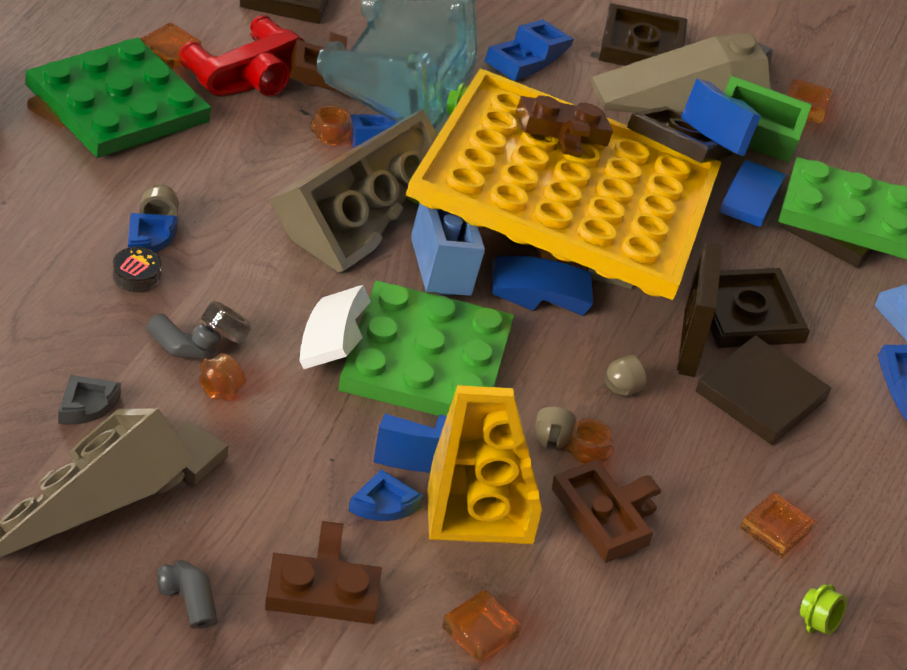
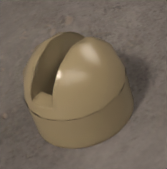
[140,185,179,216]
[605,354,647,397]
[535,407,577,450]

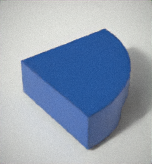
[127,213,178,253]
[348,469,423,521]

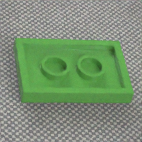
[778,157,907,259]

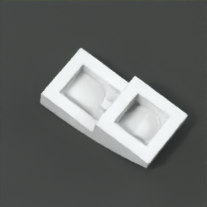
[300,285,371,369]

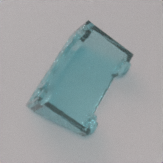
[317,0,477,130]

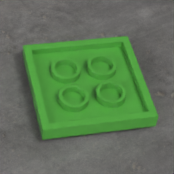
[338,280,514,416]

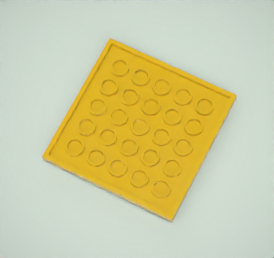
[406,68,721,301]

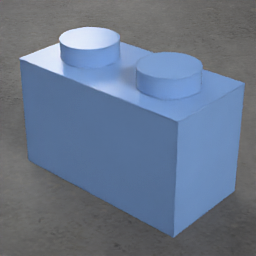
[411,203,485,296]

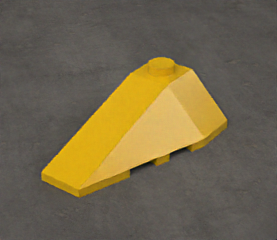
[427,385,542,544]

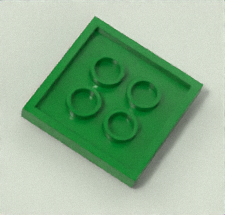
[25,37,211,158]

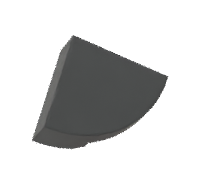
[58,375,121,424]

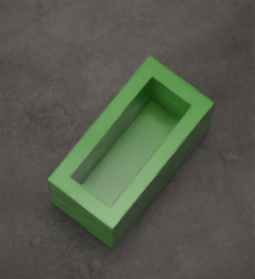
[724,75,812,163]

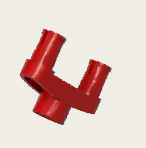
[179,15,305,97]

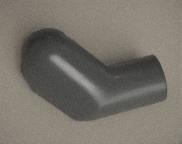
[146,313,220,359]
[156,560,218,629]

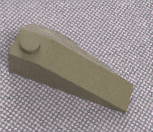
[590,33,771,113]
[268,109,437,272]
[0,408,195,557]

